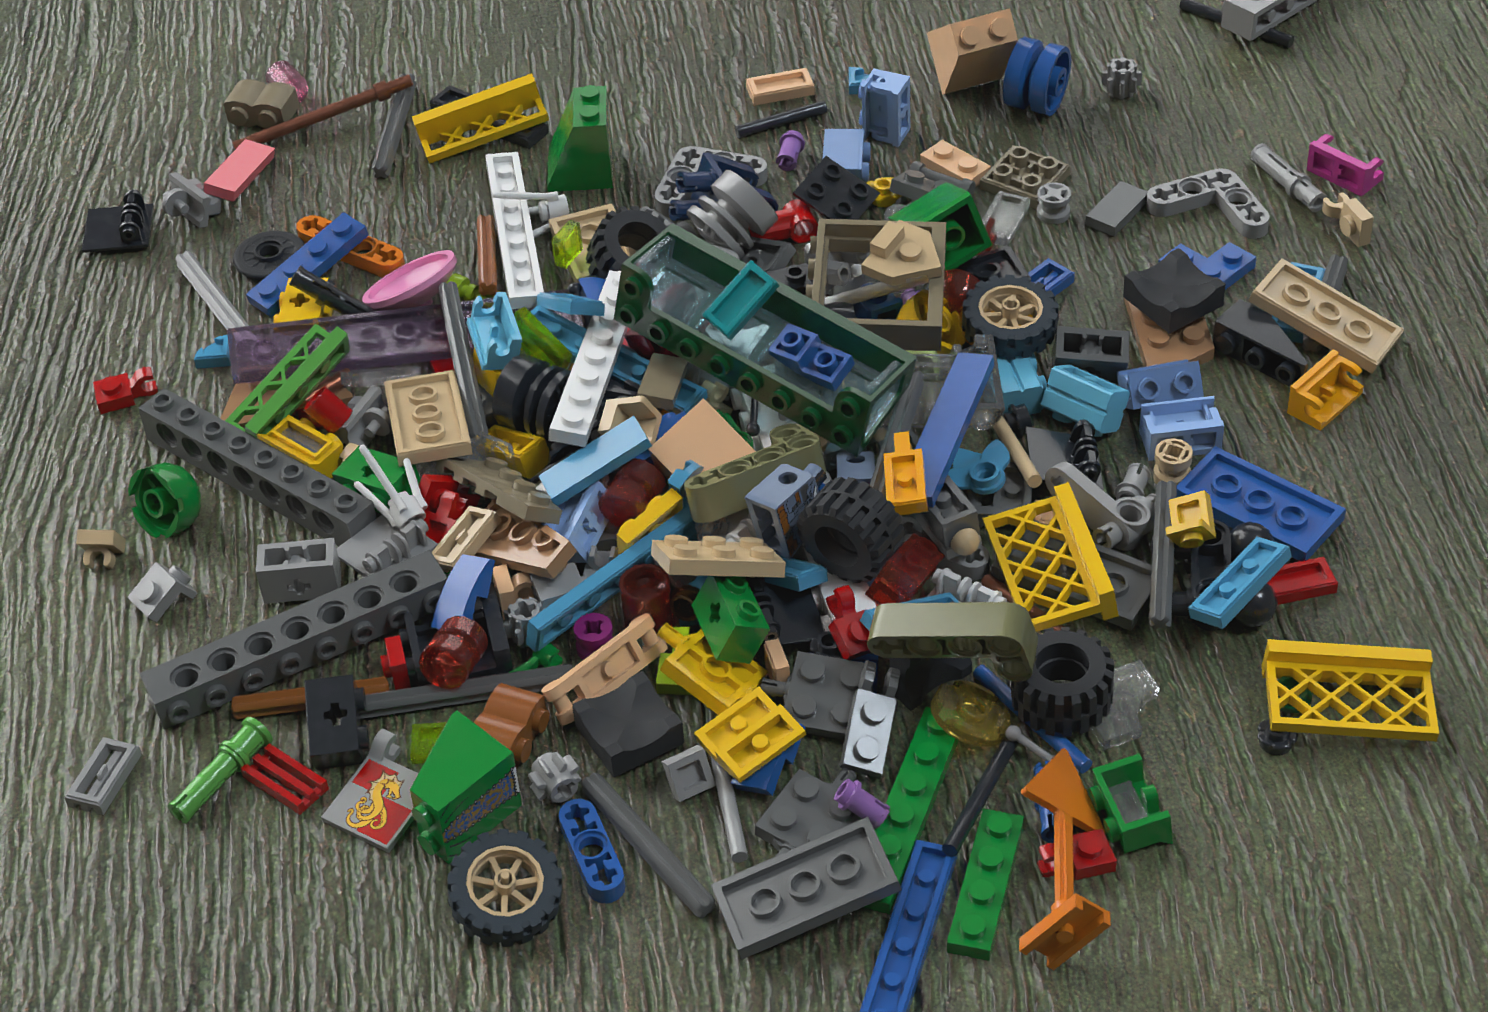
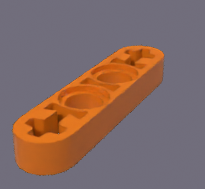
[296,215,405,278]

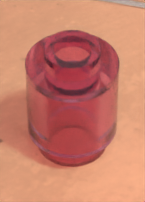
[265,60,308,102]

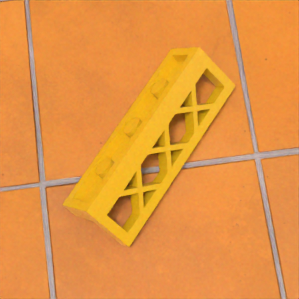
[412,73,549,164]

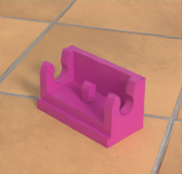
[1306,134,1384,197]

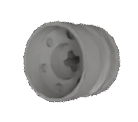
[687,170,778,259]

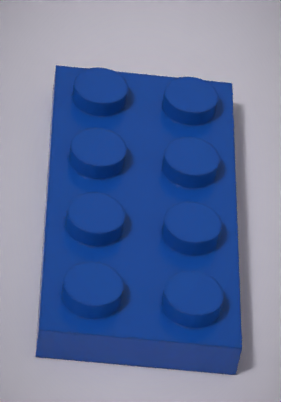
[1177,446,1346,561]

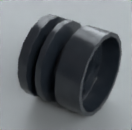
[492,353,571,444]

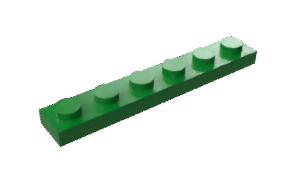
[863,707,965,914]

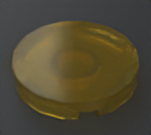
[930,680,1011,747]

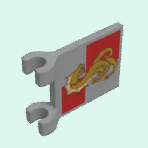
[321,729,419,853]

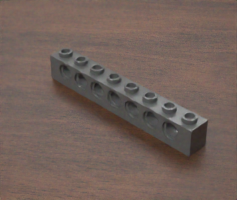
[138,388,377,546]
[139,550,447,730]

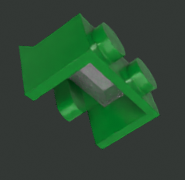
[1088,753,1173,853]

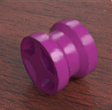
[573,613,613,660]

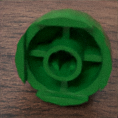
[128,463,201,539]

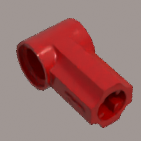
[749,199,818,243]
[296,386,353,433]

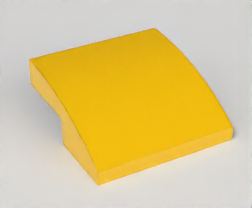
[694,686,806,783]

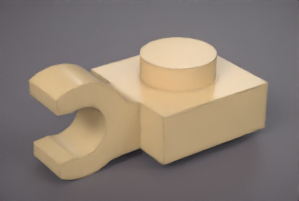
[1322,192,1374,247]

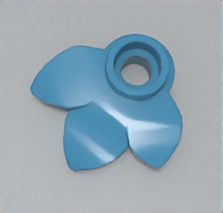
[948,439,1010,495]

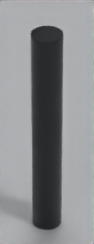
[734,100,827,138]

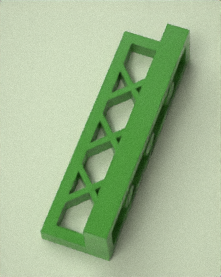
[225,323,349,439]

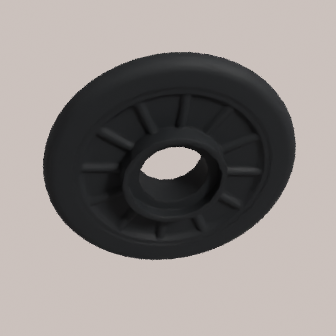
[233,231,305,280]

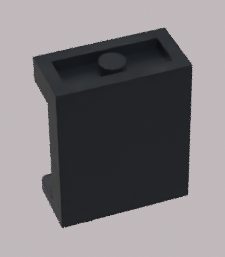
[399,593,513,686]

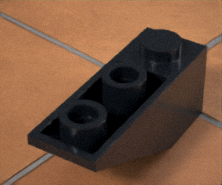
[1213,299,1308,387]

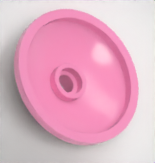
[362,250,457,312]

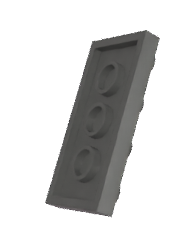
[991,520,1152,631]
[711,817,901,959]

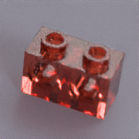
[865,533,945,605]

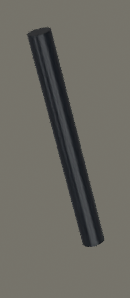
[1179,0,1294,48]
[942,736,1018,857]

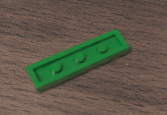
[947,808,1024,961]

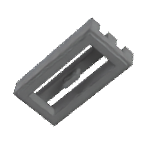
[64,737,142,815]

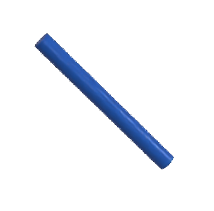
[973,664,1092,773]

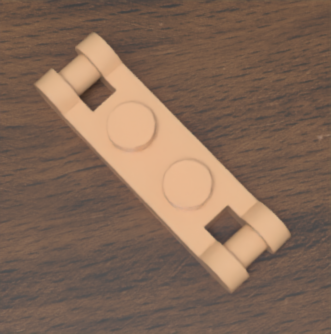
[541,613,668,725]

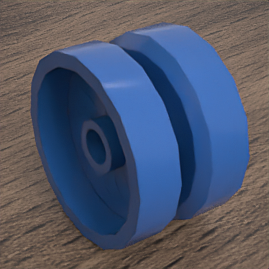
[1003,36,1071,116]

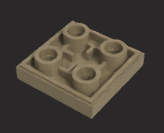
[980,145,1070,210]

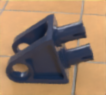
[668,152,778,221]

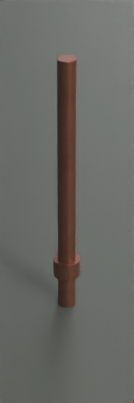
[232,74,413,150]

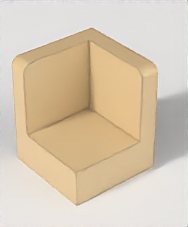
[598,396,662,445]

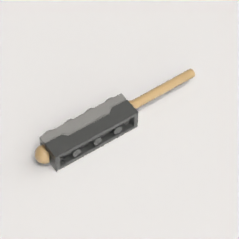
[842,385,982,560]

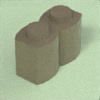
[223,79,300,129]

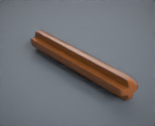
[477,214,497,296]
[231,676,390,719]

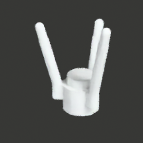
[492,191,569,238]
[354,445,428,530]

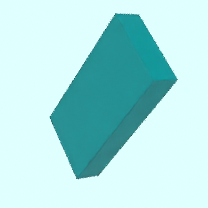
[702,260,780,341]

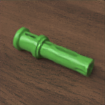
[167,717,273,823]

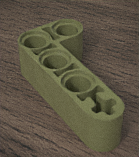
[684,423,826,523]
[867,602,1038,681]

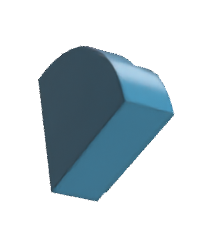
[849,67,869,95]
[194,334,234,369]
[668,460,704,498]

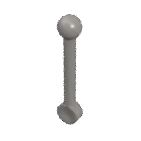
[1005,725,1079,774]

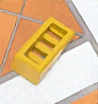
[471,425,550,479]

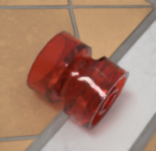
[598,458,666,528]
[619,564,674,634]
[419,616,488,689]

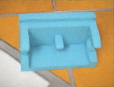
[467,292,522,370]

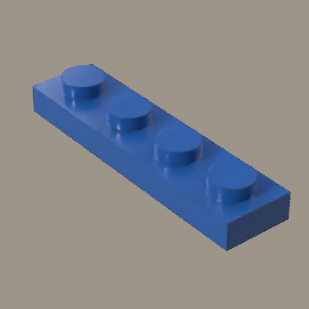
[246,212,369,318]

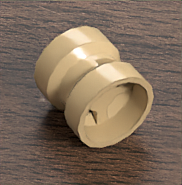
[1153,438,1193,485]

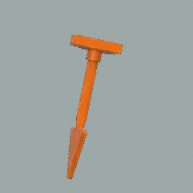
[1019,748,1111,970]

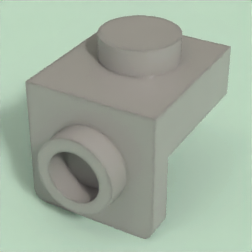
[128,562,198,622]

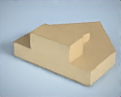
[861,220,942,286]

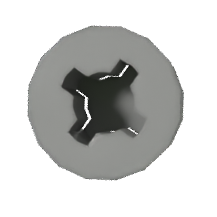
[1037,182,1071,224]

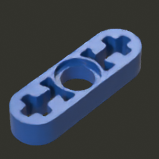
[559,799,625,903]

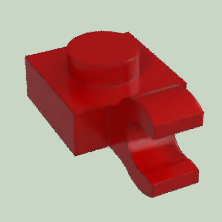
[93,367,158,414]
[419,474,481,514]
[424,489,470,544]
[826,585,871,660]
[1037,829,1117,880]

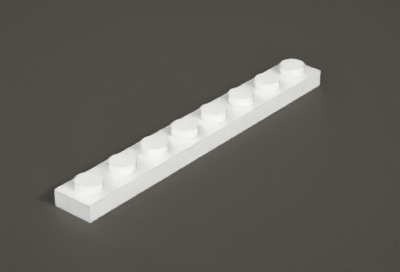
[486,152,544,310]
[548,270,628,447]

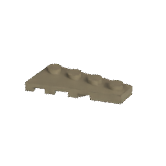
[435,457,562,525]

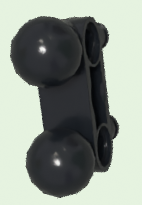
[1152,520,1278,631]

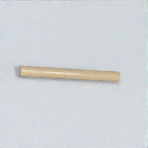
[984,404,1042,488]

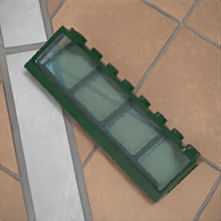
[614,223,917,457]

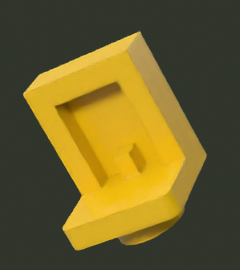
[1165,490,1216,548]

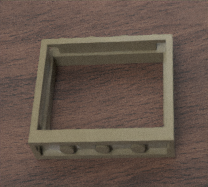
[806,219,946,351]

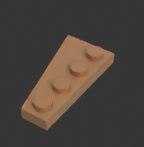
[474,499,577,579]

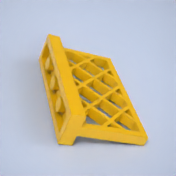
[983,482,1119,632]
[1261,639,1439,742]

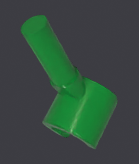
[508,643,563,673]

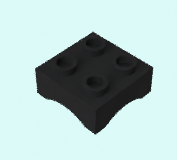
[1123,248,1226,334]
[890,601,972,711]
[572,671,685,777]

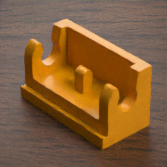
[1287,349,1364,431]

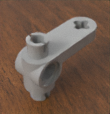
[1045,462,1156,551]

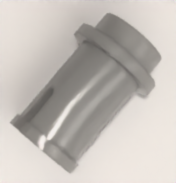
[1115,463,1151,500]

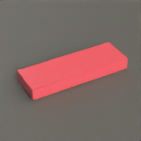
[204,139,275,202]

